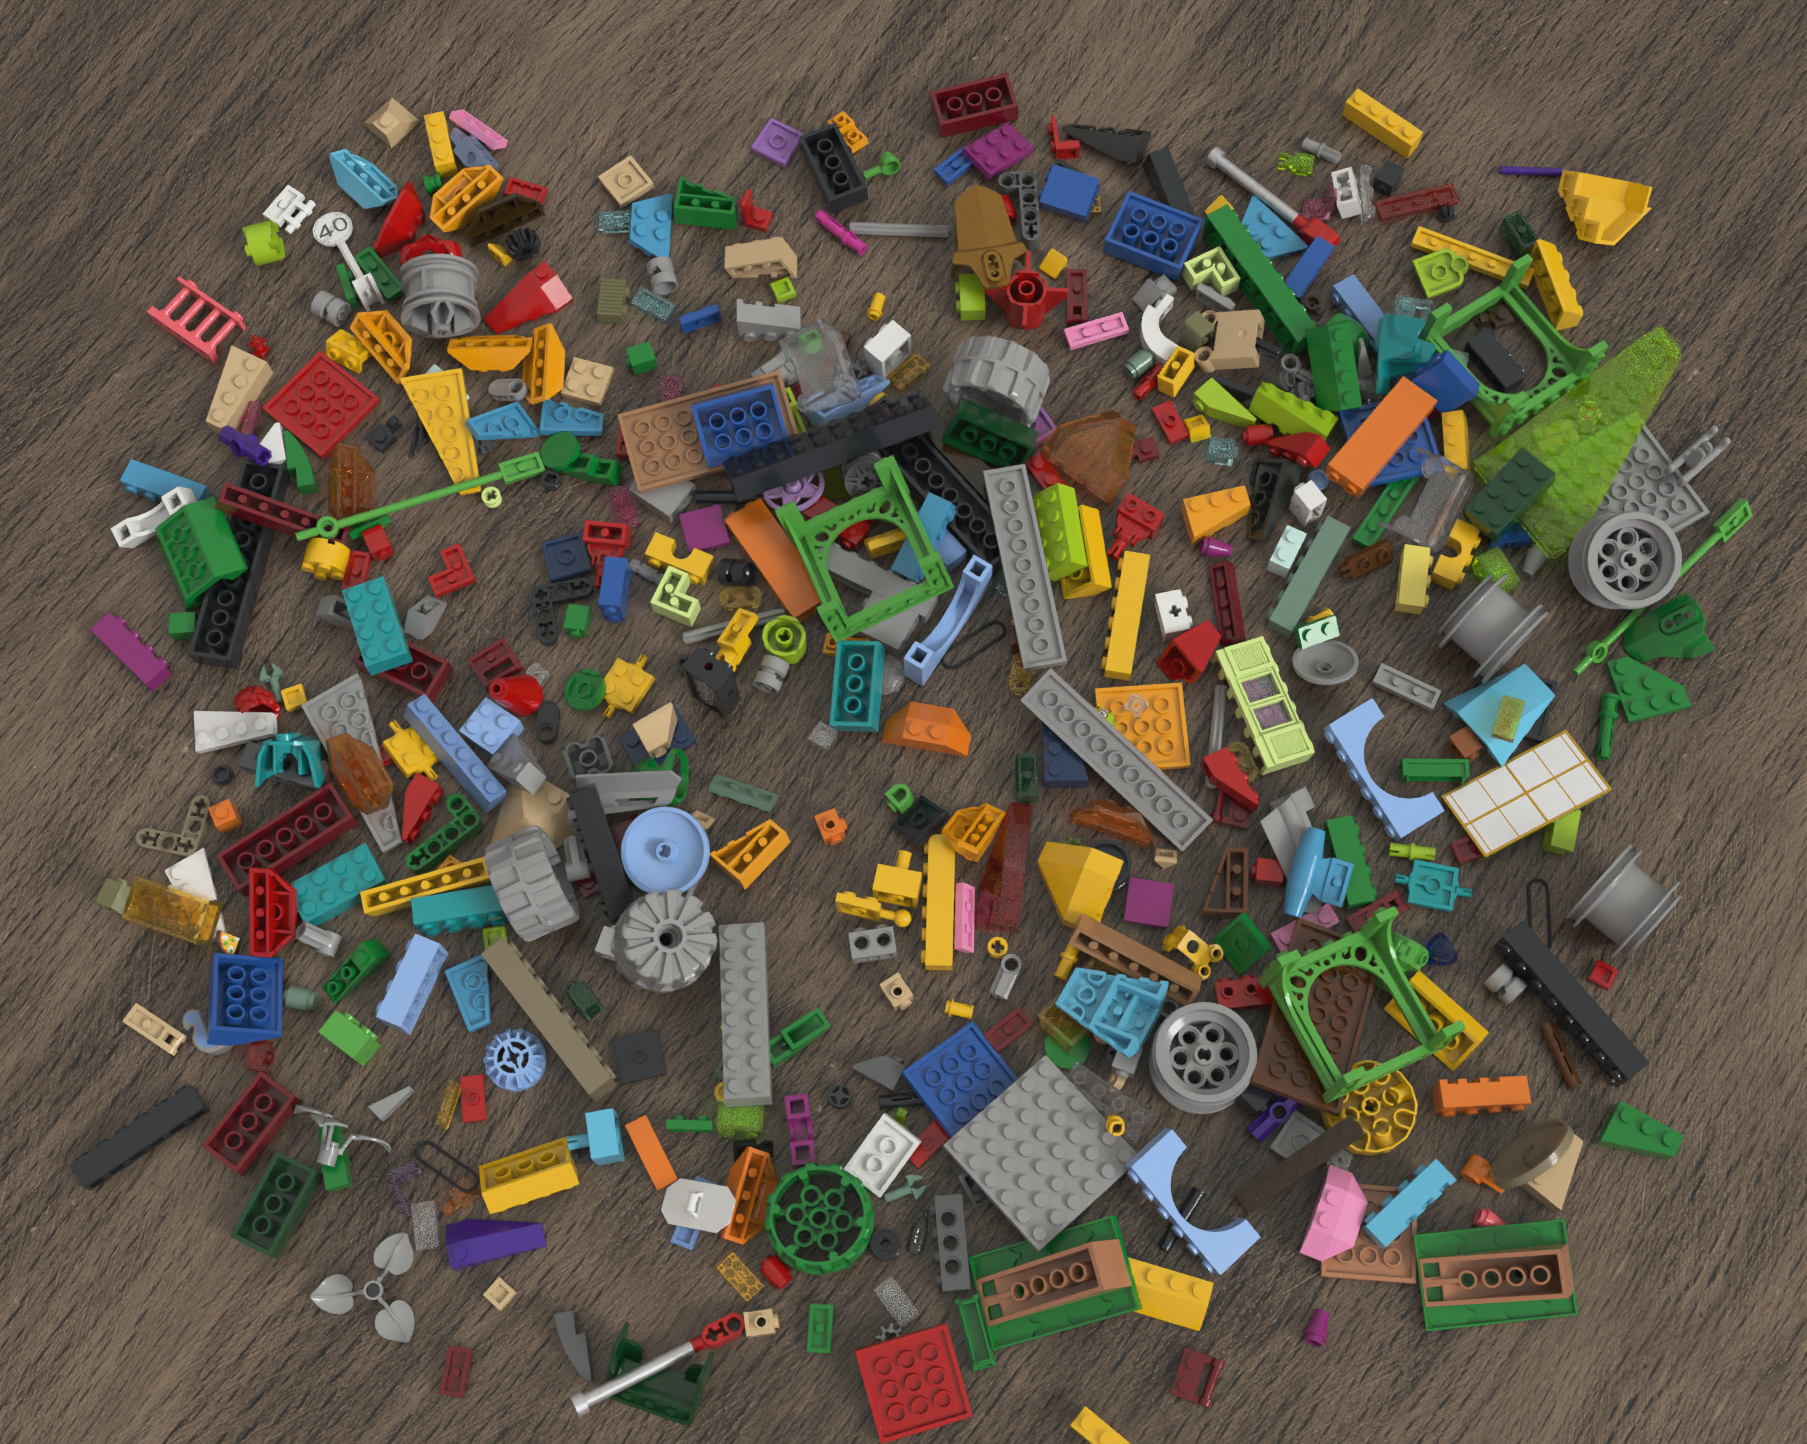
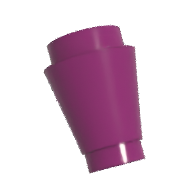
[1199,536,1232,557]
[1303,1309,1329,1347]

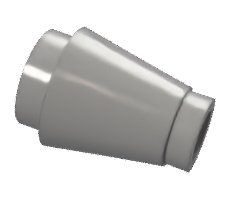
[1521,544,1548,578]

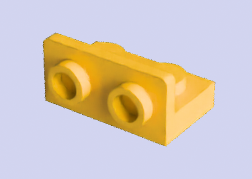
[325,329,372,374]
[864,528,907,560]

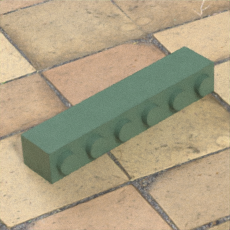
[1266,516,1351,639]

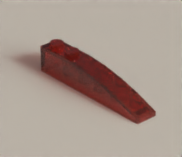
[974,802,1032,934]

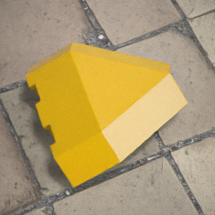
[1558,170,1652,245]
[1037,841,1124,929]

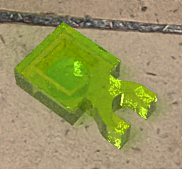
[1278,152,1315,177]

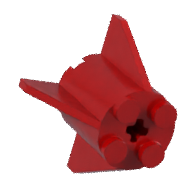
[985,251,1068,330]

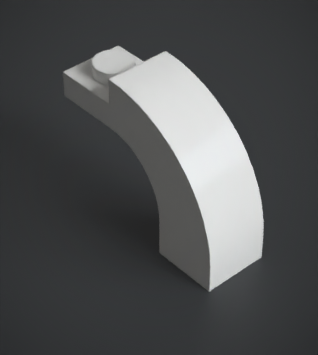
[1140,294,1178,365]

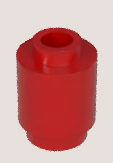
[1241,424,1273,447]
[759,1254,793,1290]

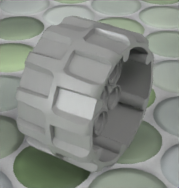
[943,335,1050,427]
[484,825,580,942]

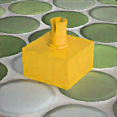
[872,850,923,909]

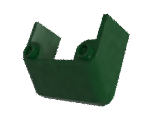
[606,1322,715,1425]

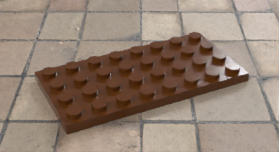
[1249,917,1376,1117]

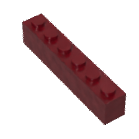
[214,482,350,545]

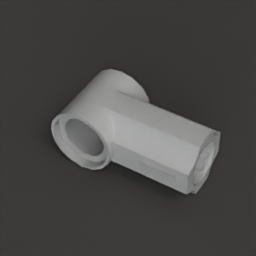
[563,835,591,882]
[295,921,343,958]
[989,954,1021,1001]

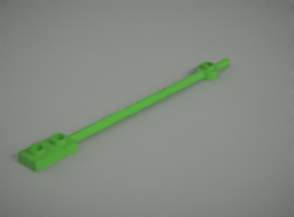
[295,452,545,541]
[1571,498,1753,676]

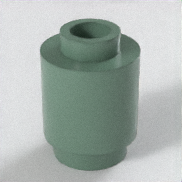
[1123,349,1154,379]
[283,985,319,1011]

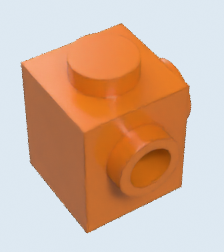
[814,808,847,845]

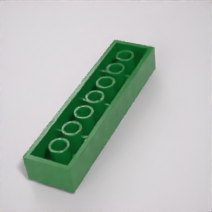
[1202,204,1318,358]

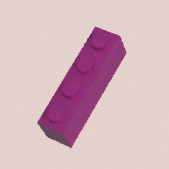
[90,612,172,692]

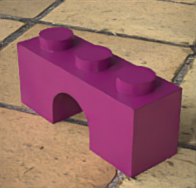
[784,1094,817,1169]

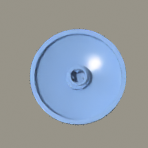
[621,807,710,893]

